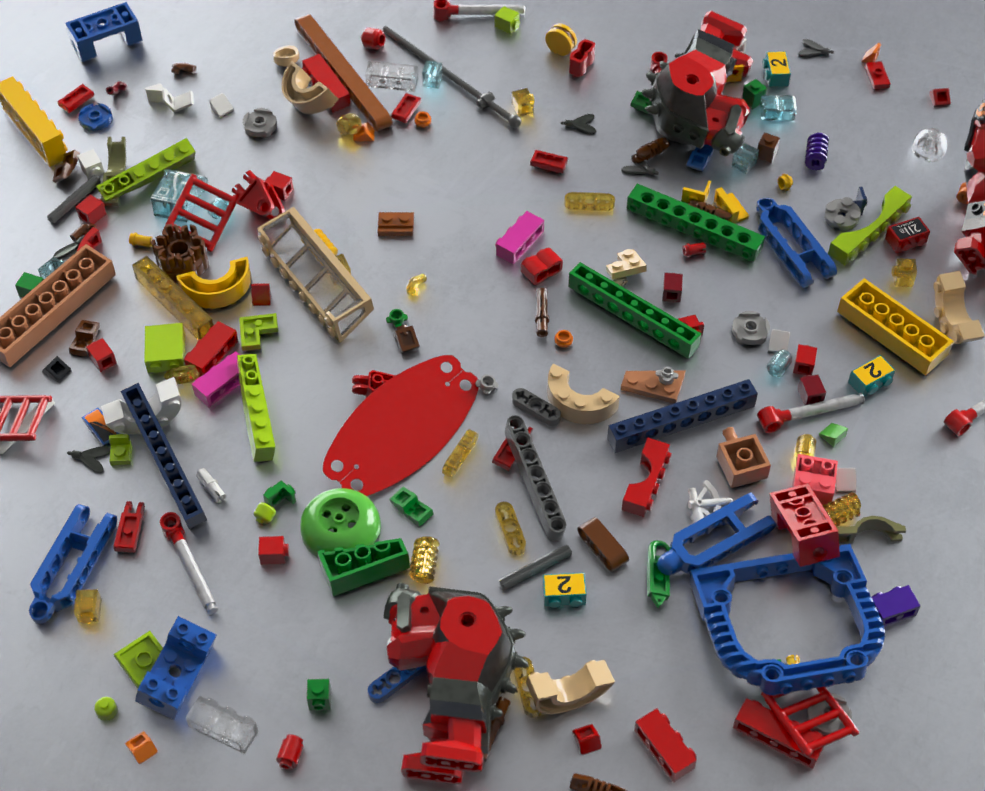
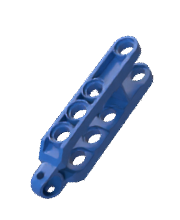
[756,198,837,288]
[657,493,777,576]
[29,504,117,624]

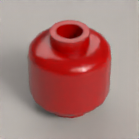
[361,27,386,50]

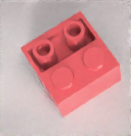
[792,454,838,506]

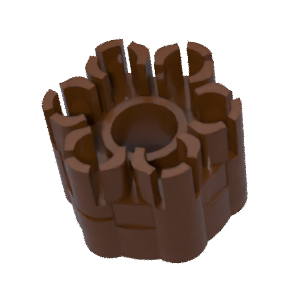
[151,224,209,284]

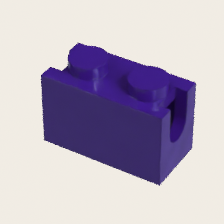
[871,585,921,627]

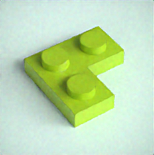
[239,313,278,351]

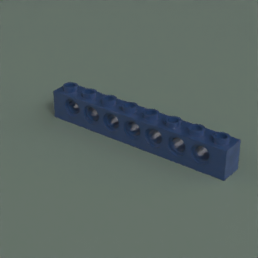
[607,379,758,453]
[121,383,207,529]

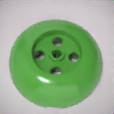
[300,488,381,557]

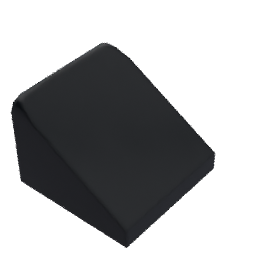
[42,356,71,382]

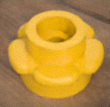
[777,174,793,191]

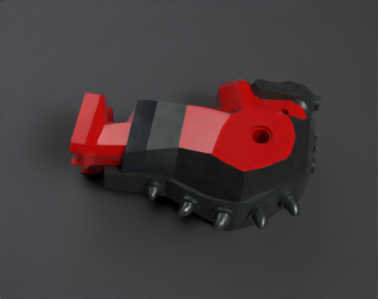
[641,11,753,156]
[384,583,529,785]

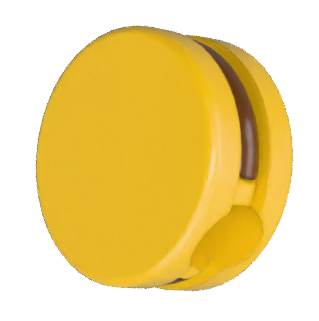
[545,24,577,56]

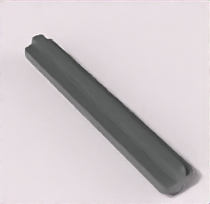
[47,175,101,223]
[499,545,572,590]

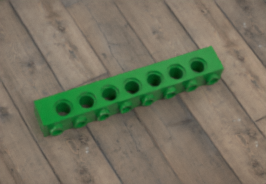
[626,183,765,262]
[568,262,702,359]

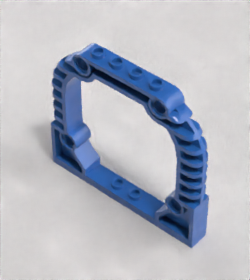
[690,544,885,695]

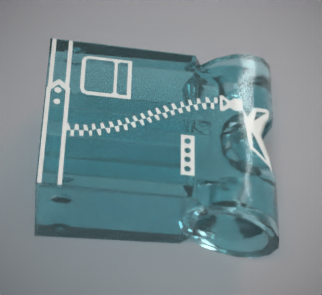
[151,169,208,222]

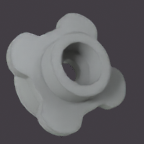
[656,367,679,385]
[475,374,498,395]

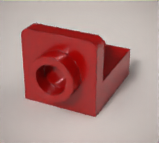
[678,314,704,336]

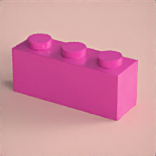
[495,211,544,265]
[192,351,240,408]

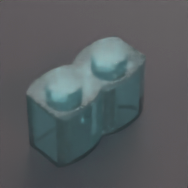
[760,94,797,121]

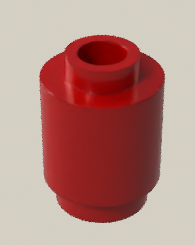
[276,734,304,770]

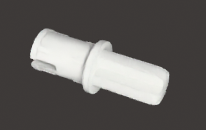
[196,468,227,503]

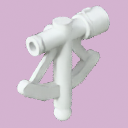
[688,480,733,524]

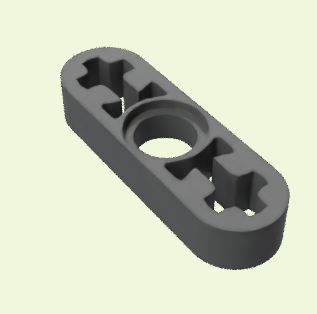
[512,388,561,426]

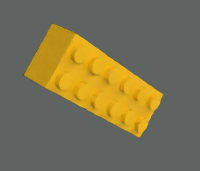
[0,76,68,167]
[837,278,954,376]

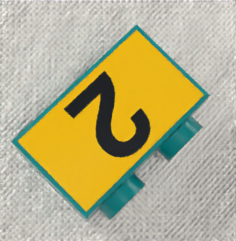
[762,51,791,87]
[848,355,895,397]
[542,573,587,608]

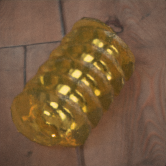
[822,492,861,527]
[409,536,440,584]

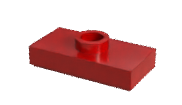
[865,61,891,90]
[57,84,95,113]
[391,93,421,123]
[530,150,568,173]

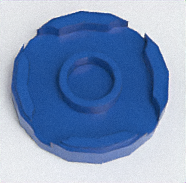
[78,103,113,131]

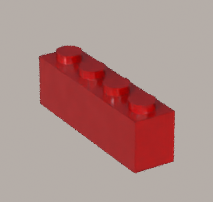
[302,54,351,113]
[733,698,824,769]

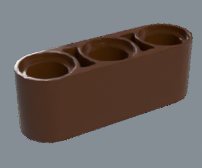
[577,517,629,572]

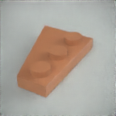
[621,370,686,404]

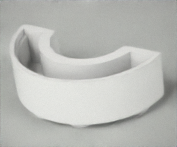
[101,377,182,435]

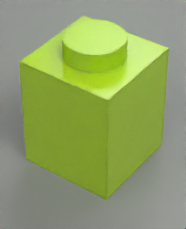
[494,6,520,34]

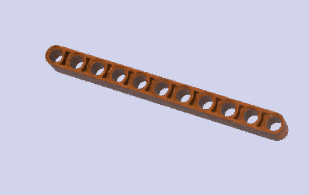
[294,14,393,132]

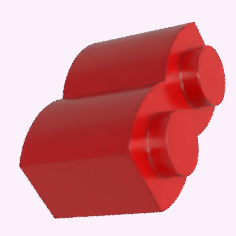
[569,39,595,77]
[521,248,563,285]

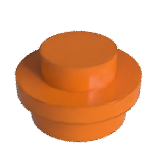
[414,111,431,127]
[554,330,573,348]

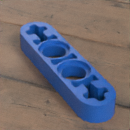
[368,665,427,703]

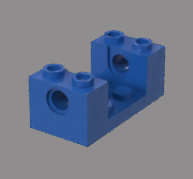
[65,2,143,62]
[135,616,217,720]

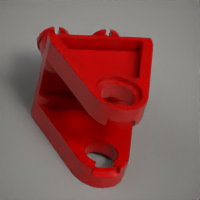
[232,170,285,220]

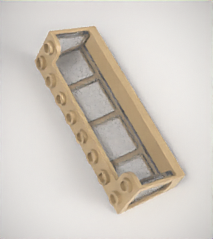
[257,207,374,342]

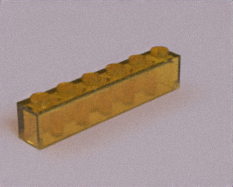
[132,256,214,340]

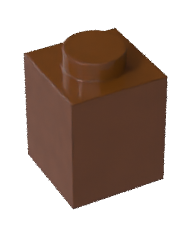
[755,132,780,163]

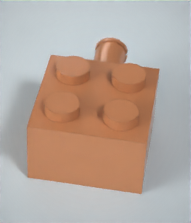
[716,427,771,488]

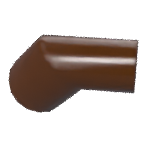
[171,62,197,75]
[70,223,97,242]

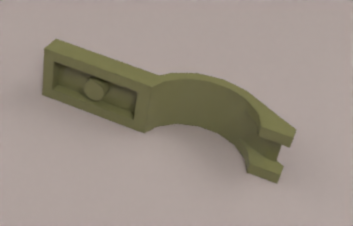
[101,137,126,206]
[836,516,906,544]

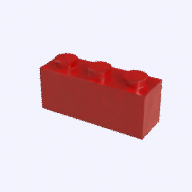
[184,321,239,377]
[634,708,697,782]

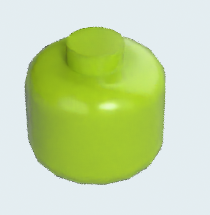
[253,502,276,524]
[94,696,118,721]

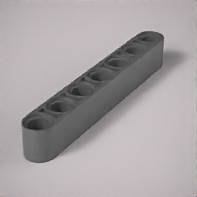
[504,415,567,542]

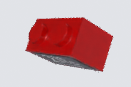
[885,217,930,253]

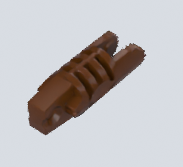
[632,137,670,164]
[688,199,732,221]
[570,773,627,791]

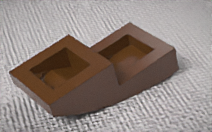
[52,149,80,183]
[69,320,100,357]

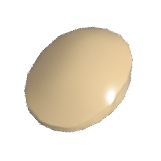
[273,46,299,67]

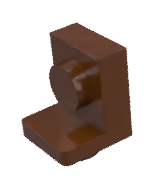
[393,325,420,353]

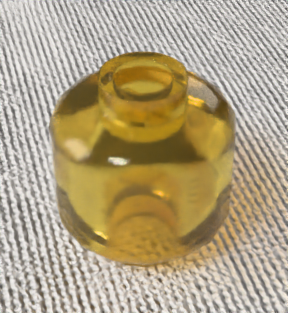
[337,113,362,136]

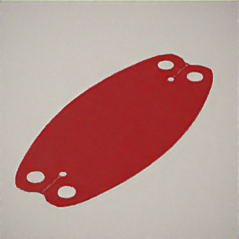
[323,355,479,496]

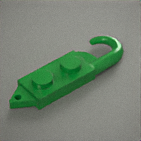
[647,540,670,608]

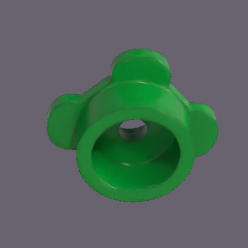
[386,309,408,328]

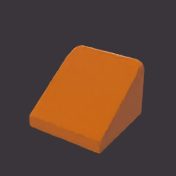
[861,43,881,63]
[353,122,375,142]
[125,731,158,764]

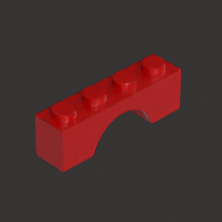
[622,438,672,517]

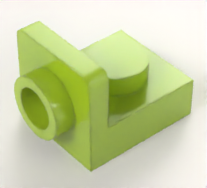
[109,434,132,466]

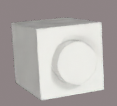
[77,149,104,180]

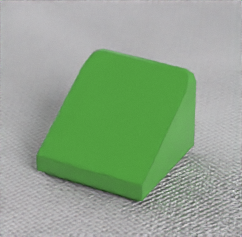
[819,423,848,447]

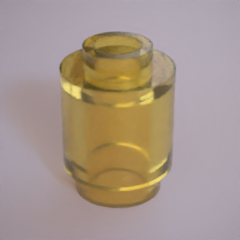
[794,434,817,461]

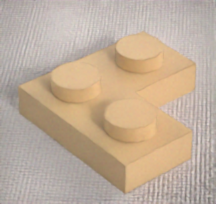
[606,249,647,280]

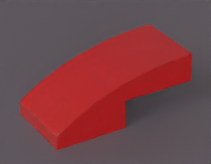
[77,227,102,251]

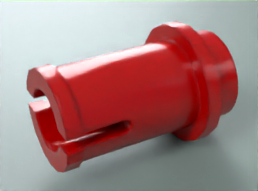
[682,242,706,257]

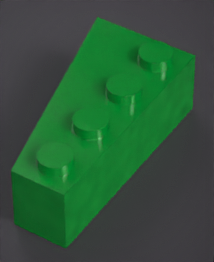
[317,538,411,596]

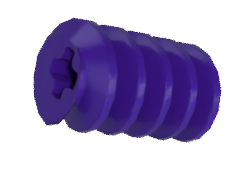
[805,132,829,171]

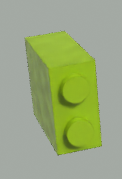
[144,323,186,373]

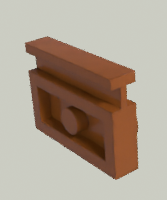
[377,212,414,236]

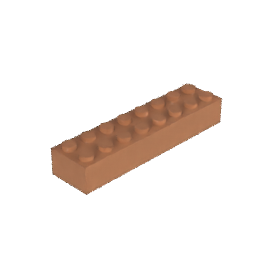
[0,244,116,368]

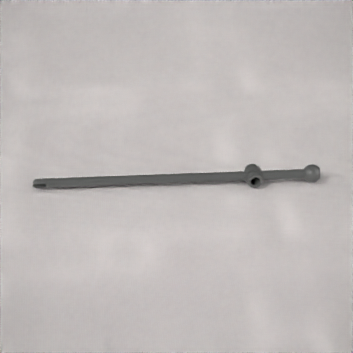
[383,26,522,128]

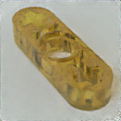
[564,192,615,211]
[442,429,479,478]
[495,502,526,556]
[513,657,542,718]

